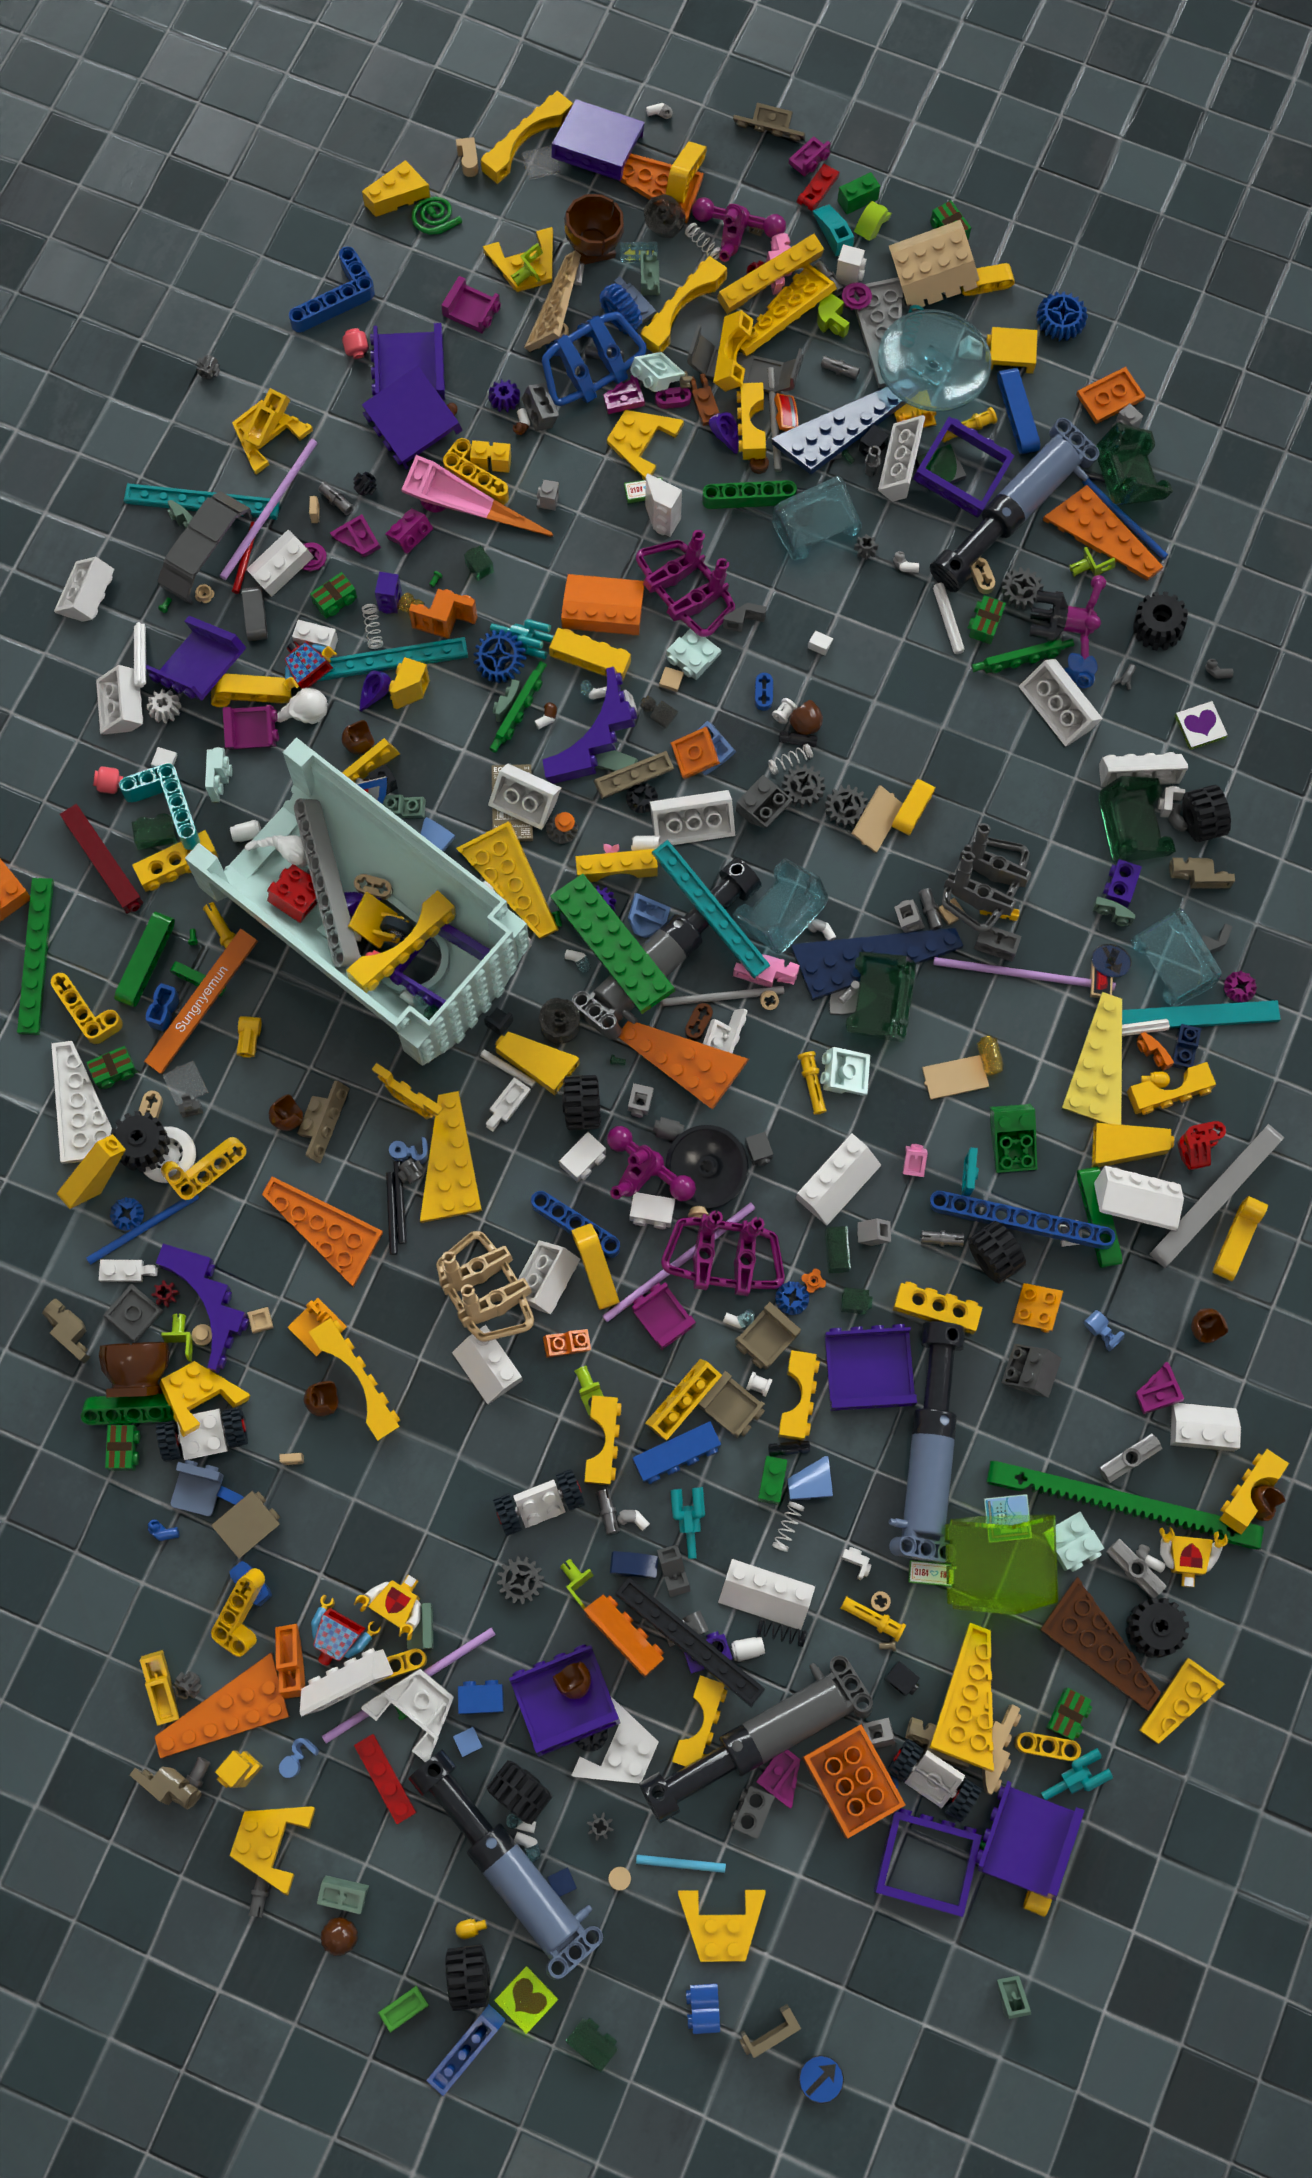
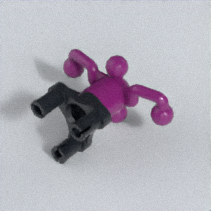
[1029,575,1106,660]

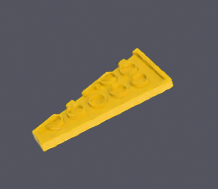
[739,264,837,356]
[456,821,559,939]
[420,1091,482,1223]
[929,1623,994,1772]

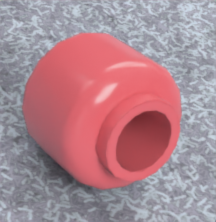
[342,328,369,359]
[93,766,123,794]

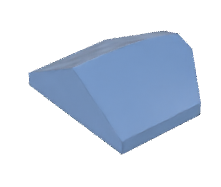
[628,893,670,938]

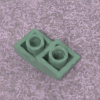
[167,500,193,529]
[493,679,521,722]
[595,750,638,772]
[383,795,426,818]
[1092,897,1135,926]

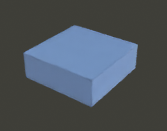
[453,1727,483,1757]

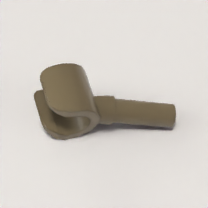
[680,371,692,388]

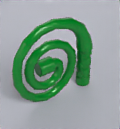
[412,197,462,235]

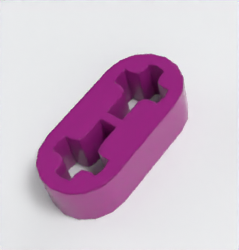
[655,387,691,409]

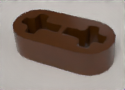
[685,1003,713,1041]

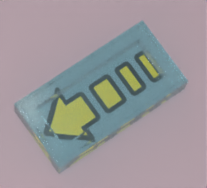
[620,242,658,262]

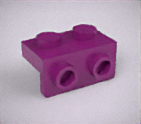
[788,136,831,177]
[385,508,433,553]

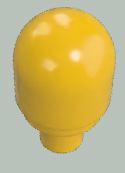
[1141,1072,1170,1088]
[455,1919,487,1939]

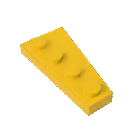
[342,738,400,783]

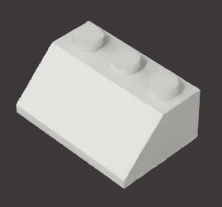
[645,473,682,537]
[246,530,314,597]
[54,556,114,622]
[96,665,143,735]
[488,763,561,830]
[518,1240,580,1314]
[452,1325,523,1404]
[1170,1403,1241,1451]

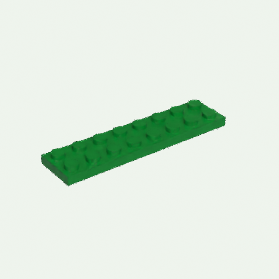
[550,874,675,1014]

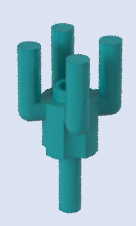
[490,619,554,659]
[671,1487,705,1559]
[1041,1748,1113,1800]

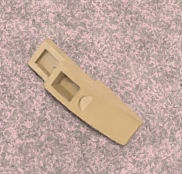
[982,1704,1021,1795]

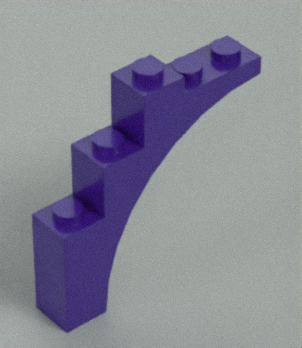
[542,667,637,784]
[156,1244,249,1374]

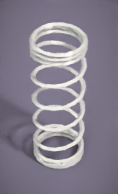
[685,223,722,260]
[362,604,383,649]
[768,744,813,775]
[772,1501,804,1552]

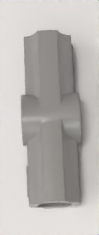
[1098,1433,1162,1484]
[1106,1538,1166,1598]

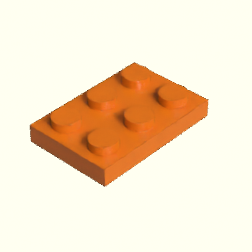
[1076,367,1145,424]

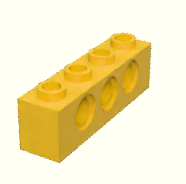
[132,830,218,892]
[893,1282,983,1335]
[645,1359,722,1440]

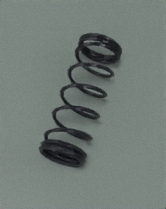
[756,1619,807,1647]

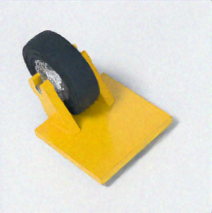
[348,892,414,949]

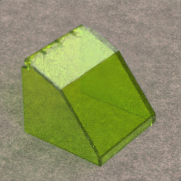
[945,1514,1058,1615]

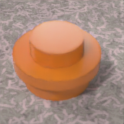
[555,812,575,832]

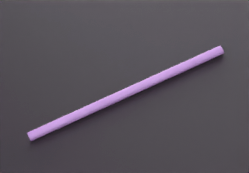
[220,439,317,580]
[933,957,1116,991]
[602,1202,755,1322]
[322,1628,496,1744]

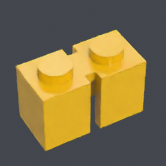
[470,440,511,473]

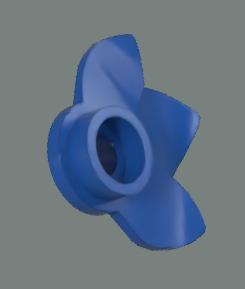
[1064,653,1098,688]

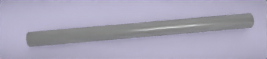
[768,367,782,472]
[662,986,784,1007]

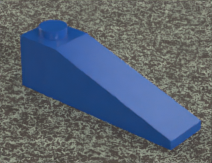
[426,2004,506,2096]

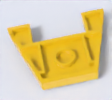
[483,227,553,292]
[232,400,313,475]
[607,410,684,480]
[372,1063,443,1119]
[160,1361,250,1437]
[230,1806,316,1896]
[678,1890,766,1962]

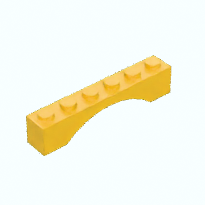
[481,91,573,184]
[717,233,824,315]
[640,256,727,353]
[346,890,456,993]
[309,1318,401,1441]

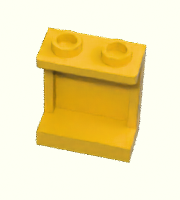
[985,327,1037,374]

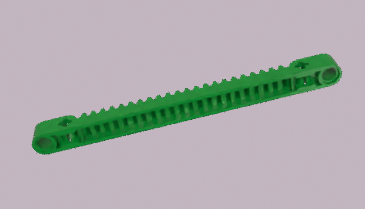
[986,1461,1264,1550]

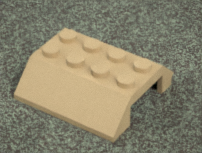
[889,220,979,310]

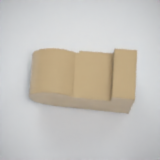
[456,137,478,177]

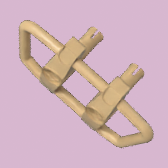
[436,1231,534,1342]

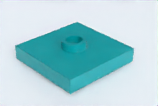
[961,1147,979,1197]

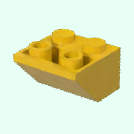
[389,657,430,709]

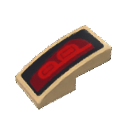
[1090,960,1113,998]

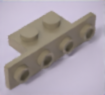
[733,103,805,141]
[297,1080,349,1163]

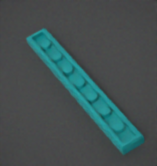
[124,483,280,520]
[316,637,468,682]
[651,840,770,979]
[1122,1000,1281,1029]

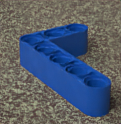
[289,247,375,332]

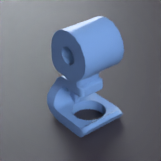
[389,1137,429,1164]
[1083,1310,1125,1351]
[279,1738,319,1778]

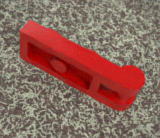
[797,164,839,211]

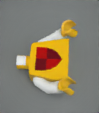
[1159,1527,1228,1587]
[354,1575,421,1640]

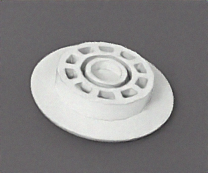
[143,1127,196,1183]

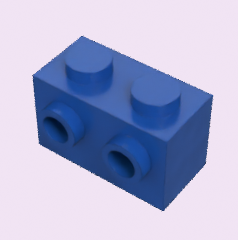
[458,1680,504,1714]

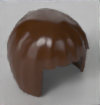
[789,700,823,735]
[342,720,374,755]
[269,1094,303,1131]
[1191,1308,1229,1343]
[303,1381,339,1417]
[1251,1485,1286,1521]
[553,1661,591,1699]
[320,1917,358,1956]

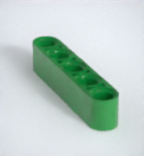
[702,480,797,509]
[114,912,175,1007]
[1077,1166,1123,1268]
[81,1394,175,1425]

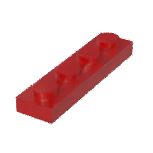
[354,1734,417,1824]

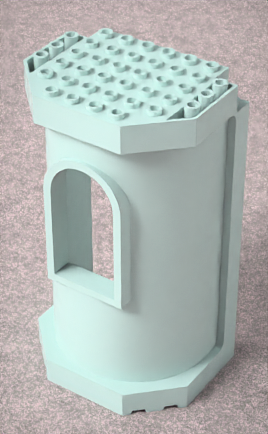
[185,737,529,1066]

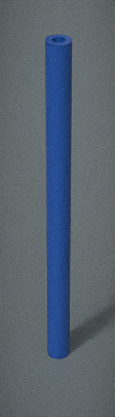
[1082,478,1168,560]
[86,1195,199,1265]

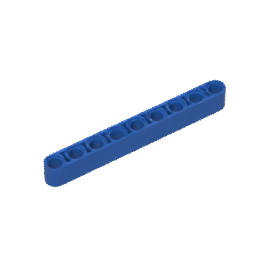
[930,1191,1115,1249]

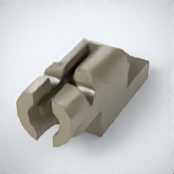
[1169,857,1235,888]
[42,1299,90,1364]
[905,1717,970,1769]
[130,1767,202,1810]

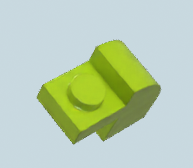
[854,201,892,241]
[817,293,849,338]

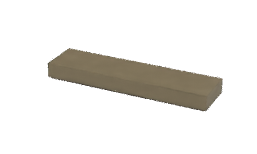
[594,751,674,799]

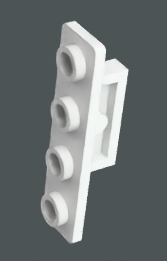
[703,1009,747,1053]

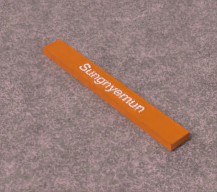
[144,928,258,1074]

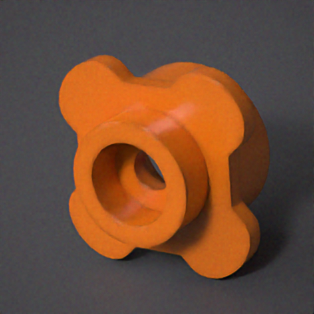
[801,1269,826,1293]

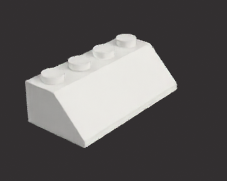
[878,415,925,502]
[1019,659,1103,746]
[1099,752,1188,787]
[650,790,735,845]
[796,1134,881,1226]
[1094,1166,1184,1231]
[718,1559,815,1630]
[300,1648,393,1716]

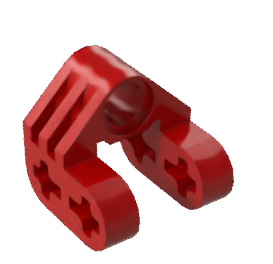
[1178,1121,1226,1170]

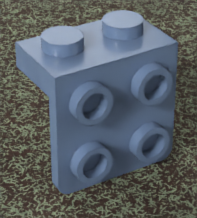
[171,1460,224,1516]

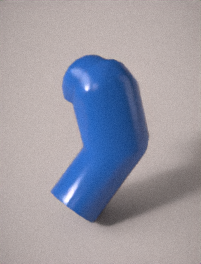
[148,1519,179,1541]

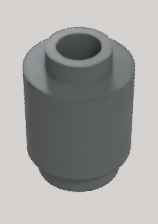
[653,1117,684,1141]

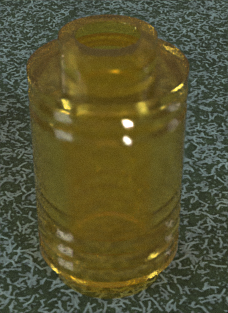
[977,1035,1004,1075]

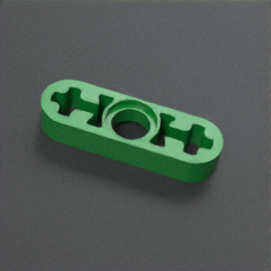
[170,961,227,997]

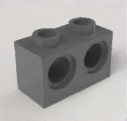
[521,383,559,431]
[974,923,1022,962]
[730,1786,775,1839]

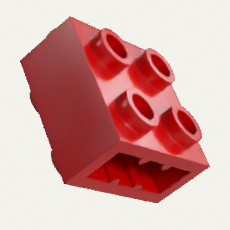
[267,864,318,923]

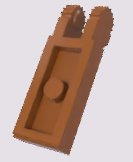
[690,373,719,426]

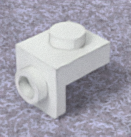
[1158,786,1185,818]
[841,1547,871,1580]

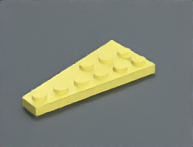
[1062,992,1122,1125]

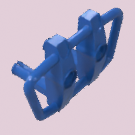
[542,312,646,406]

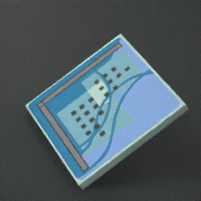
[984,1494,1032,1542]

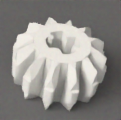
[147,689,181,724]

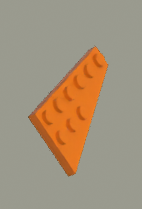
[619,153,704,223]
[1043,485,1163,581]
[618,1021,749,1109]
[262,1176,383,1288]
[155,1653,290,1758]

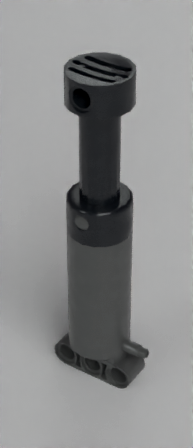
[572,858,762,1040]
[639,1655,873,1824]

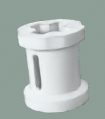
[772,698,797,724]
[746,1372,772,1397]

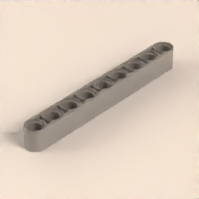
[294,798,360,967]
[1149,1124,1285,1268]

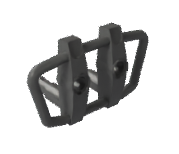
[942,823,1031,932]

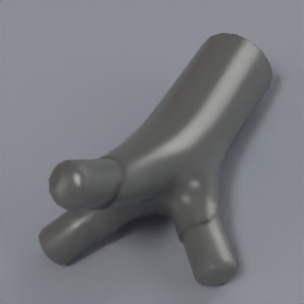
[1113,664,1136,690]

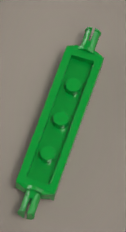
[971,638,1074,673]
[489,661,547,753]

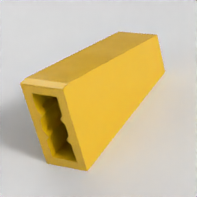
[495,1032,580,1095]
[1092,1123,1174,1167]
[57,1134,126,1209]

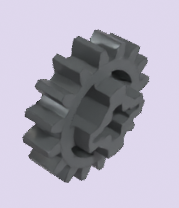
[1001,567,1044,610]
[782,764,825,808]
[825,785,868,828]
[497,1556,544,1605]

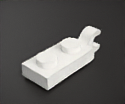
[486,1077,531,1132]
[99,1260,158,1282]

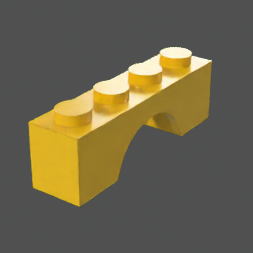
[713,310,753,392]
[737,383,766,460]
[575,849,658,882]
[1127,1062,1216,1115]
[778,1350,820,1441]
[584,1395,621,1485]
[1219,1449,1289,1535]
[672,1675,728,1767]
[215,1750,263,1788]

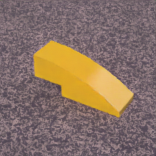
[243,388,290,447]
[140,1650,179,1726]

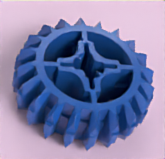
[599,283,642,334]
[1036,291,1088,342]
[473,629,526,683]

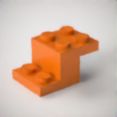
[409,589,477,639]

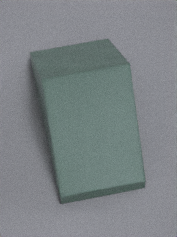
[997,1975,1031,2019]

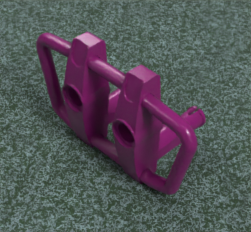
[636,530,735,637]
[661,1211,785,1296]

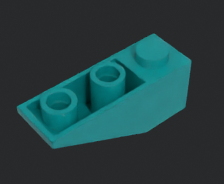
[812,204,854,256]

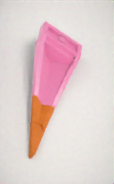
[402,455,553,536]

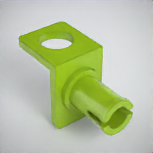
[511,243,543,286]
[1069,547,1116,577]
[161,1314,193,1362]
[574,1366,603,1416]
[560,1559,594,1610]

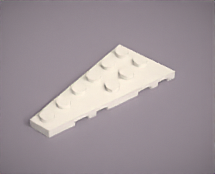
[51,1041,112,1164]

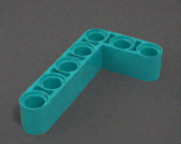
[119,763,200,850]

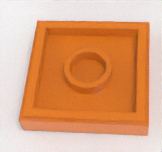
[671,727,720,779]

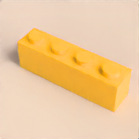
[549,628,631,680]

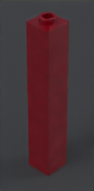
[60,803,144,914]

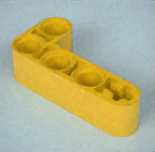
[665,141,707,203]
[443,438,509,505]
[211,674,291,707]
[51,973,123,1044]
[161,1137,246,1200]
[1212,1196,1268,1281]
[571,1223,620,1310]
[211,1568,265,1657]

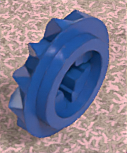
[110,1197,144,1231]
[776,1281,809,1315]

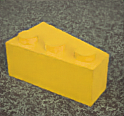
[362,160,430,217]

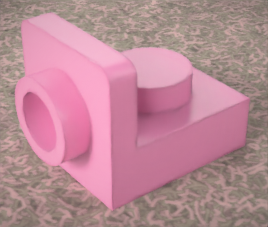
[903,1144,928,1177]

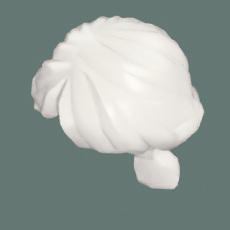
[277,687,328,724]
[245,835,308,868]

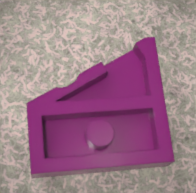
[603,375,645,414]
[330,514,381,557]
[1135,1362,1184,1414]
[756,1750,800,1809]

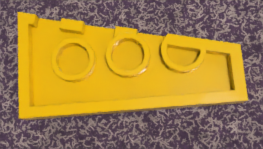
[1139,1658,1225,1744]

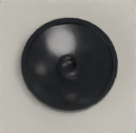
[665,1125,749,1208]

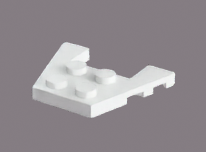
[361,1668,454,1762]
[572,1697,658,1783]

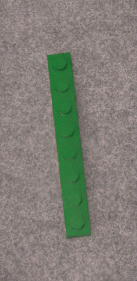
[17,878,54,1035]

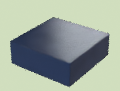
[547,1867,577,1897]

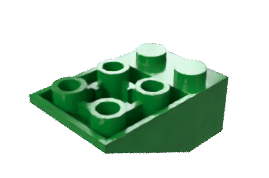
[990,1104,1037,1173]

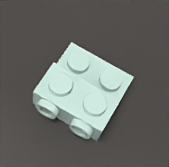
[630,352,686,392]
[666,629,721,680]
[205,747,232,802]
[820,1047,870,1096]
[1042,1512,1104,1572]

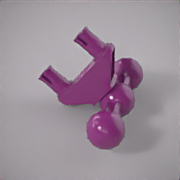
[692,197,786,262]
[607,1126,696,1201]

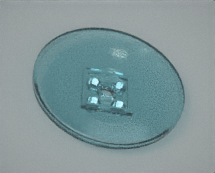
[878,309,991,412]

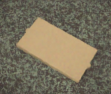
[851,785,903,853]
[922,1055,989,1100]

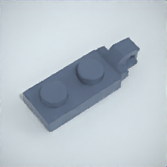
[614,276,656,324]

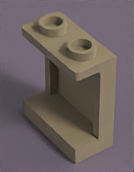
[735,1302,801,1370]
[698,1371,765,1439]
[211,1490,281,1558]
[739,2004,801,2058]

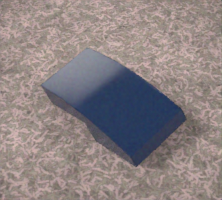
[1171,1024,1201,1070]
[610,1551,658,1579]

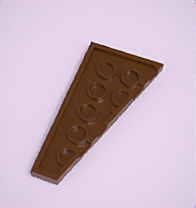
[1039,1577,1161,1711]

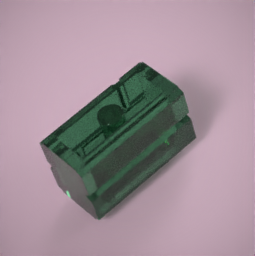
[131,813,178,850]
[825,1226,851,1273]
[565,2017,618,2072]

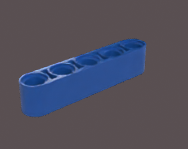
[997,368,1040,454]
[531,1191,620,1258]

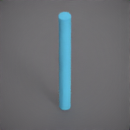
[636,1855,726,1873]

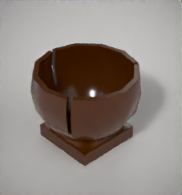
[564,194,624,265]
[99,1342,170,1397]

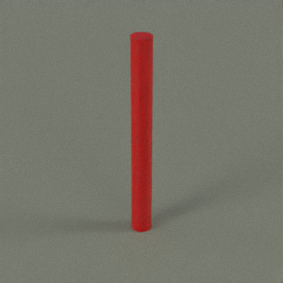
[232,522,255,594]

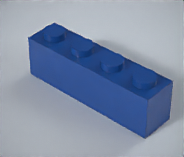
[632,1422,721,1484]

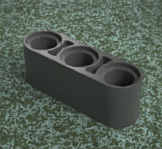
[242,586,268,641]

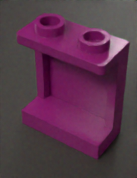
[441,276,501,334]
[223,705,279,750]
[632,1282,696,1350]

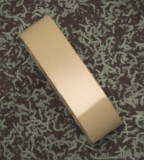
[970,557,995,594]
[354,874,393,900]
[139,1091,163,1119]

